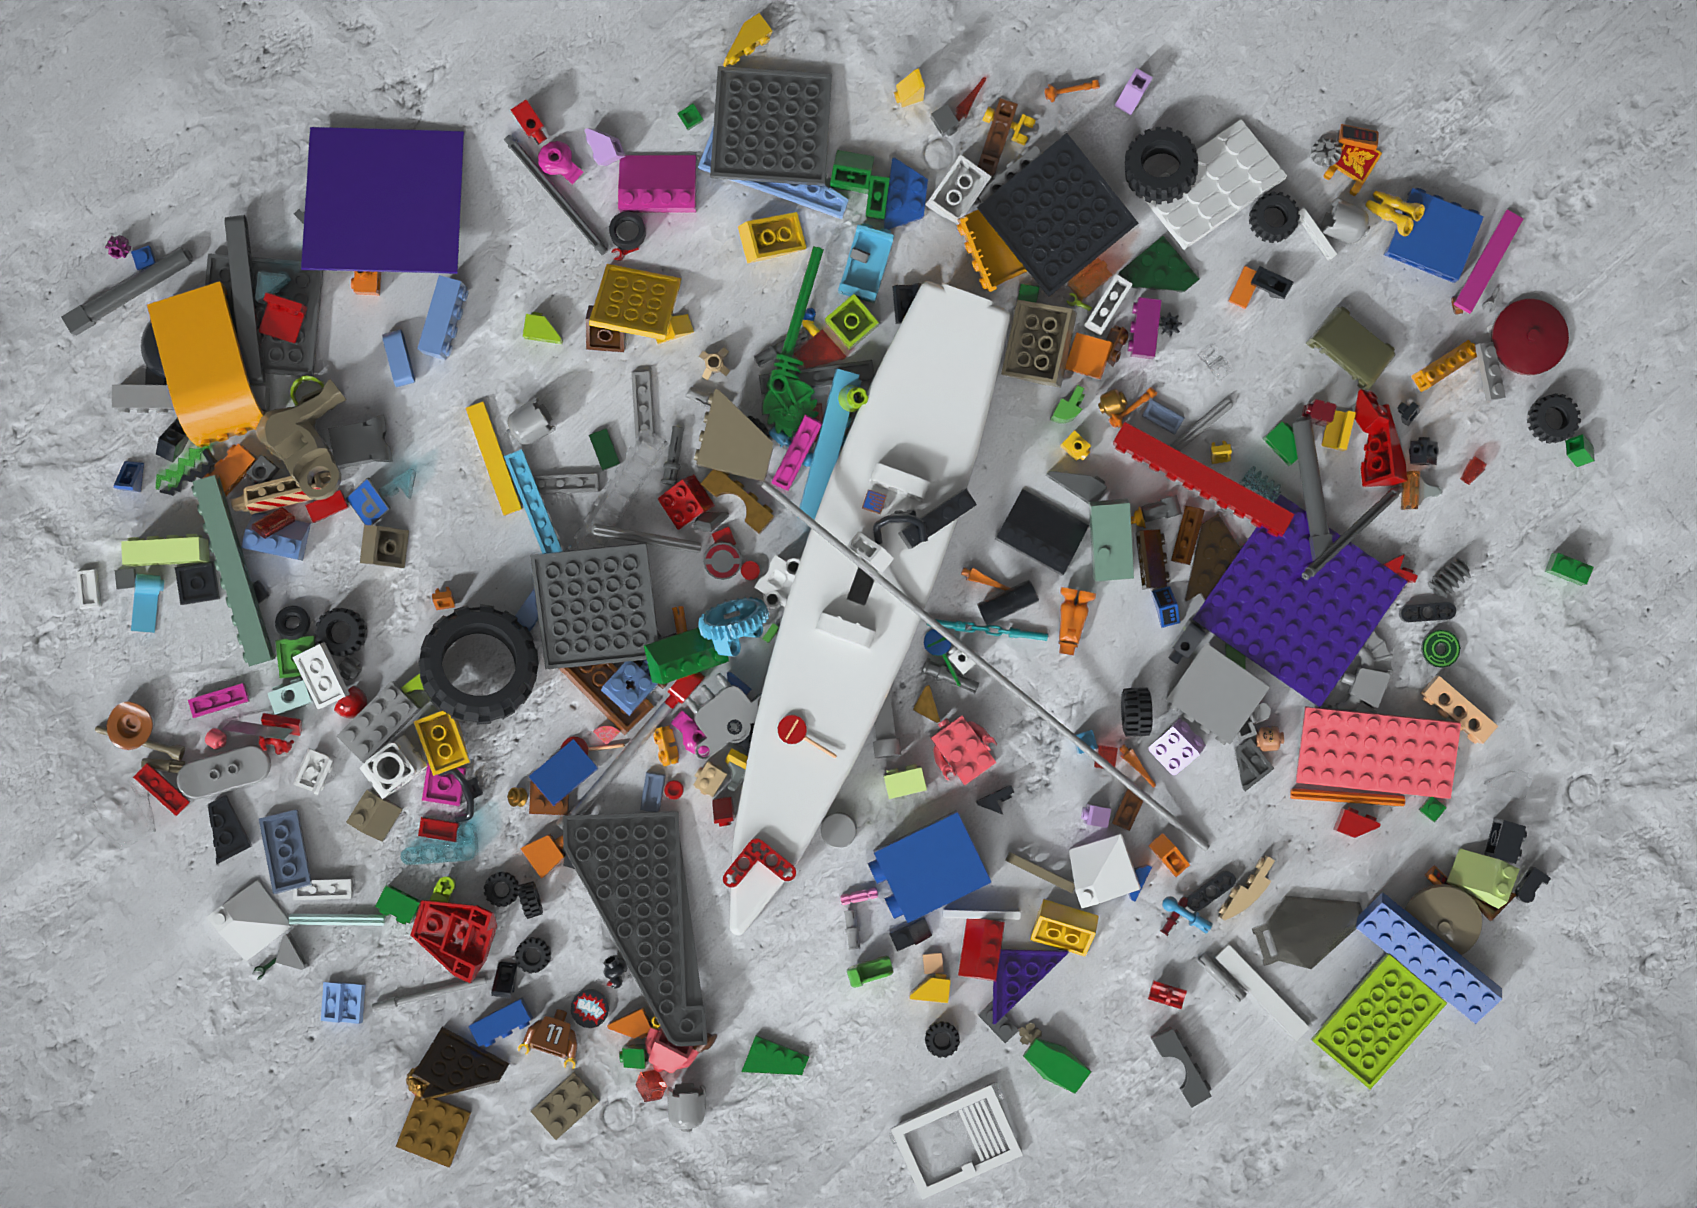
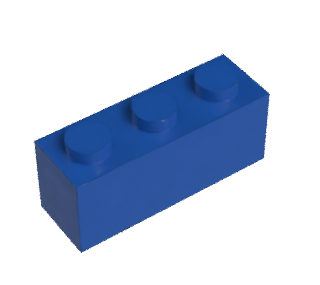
[469,997,533,1047]

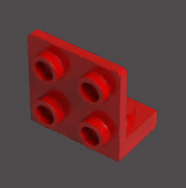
[259,293,307,343]
[658,474,715,530]

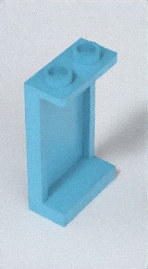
[838,223,894,304]

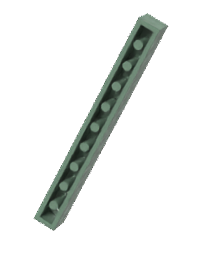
[191,475,275,667]

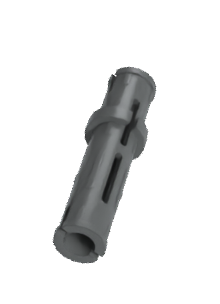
[754,329,810,367]

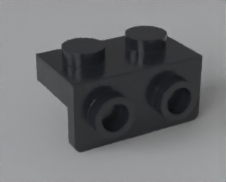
[892,283,921,324]

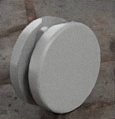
[821,812,856,849]

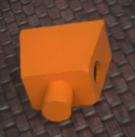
[520,834,565,879]

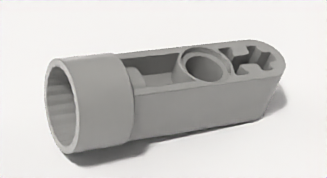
[873,691,902,758]

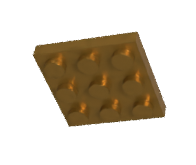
[396,1095,471,1168]

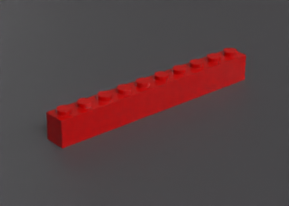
[1113,422,1295,537]

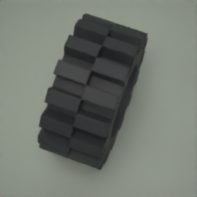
[483,871,519,907]
[518,881,543,919]
[515,937,551,974]
[925,1021,960,1058]

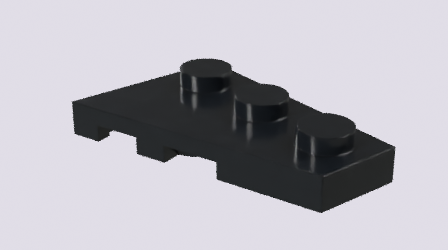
[208,795,252,865]

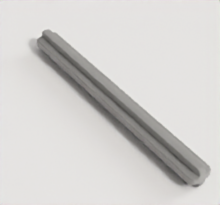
[592,524,702,553]

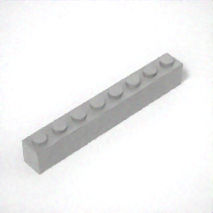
[112,385,270,414]

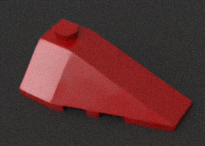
[1360,404,1408,487]

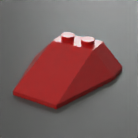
[410,900,497,983]

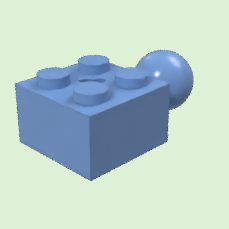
[601,659,658,716]

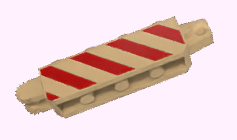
[231,472,331,515]

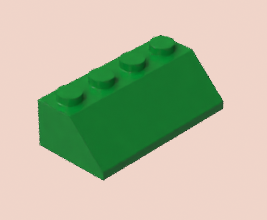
[644,627,729,684]

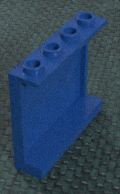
[1384,188,1484,283]

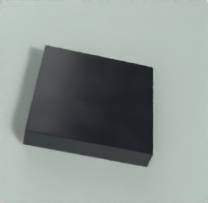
[175,561,220,605]

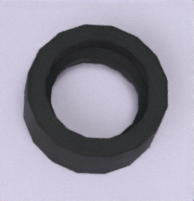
[609,211,646,250]

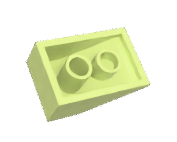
[1446,849,1520,909]

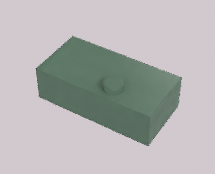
[1089,499,1134,582]

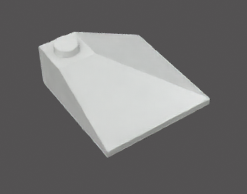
[1069,834,1141,908]
[207,880,293,961]

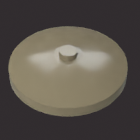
[1405,884,1482,955]

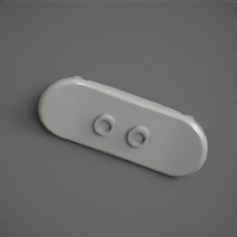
[177,745,271,799]

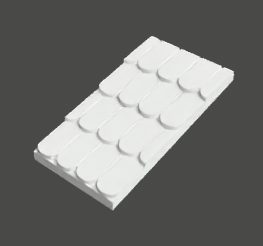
[1142,120,1287,250]

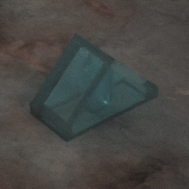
[255,272,292,304]

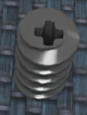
[1428,557,1471,598]

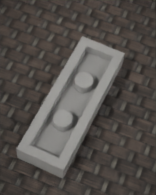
[1475,342,1506,401]

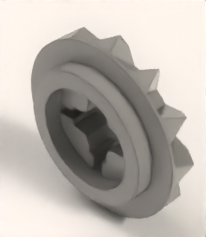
[1311,137,1342,167]

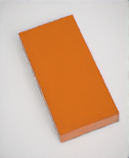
[1228,266,1257,309]

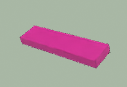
[771,414,823,491]

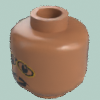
[1255,726,1284,751]

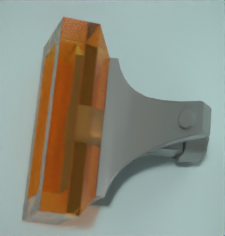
[1401,471,1442,510]

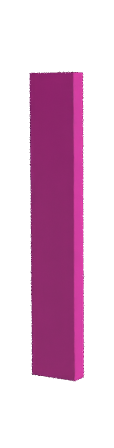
[1454,209,1523,314]

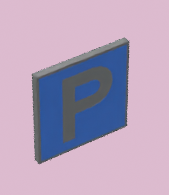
[346,477,391,525]

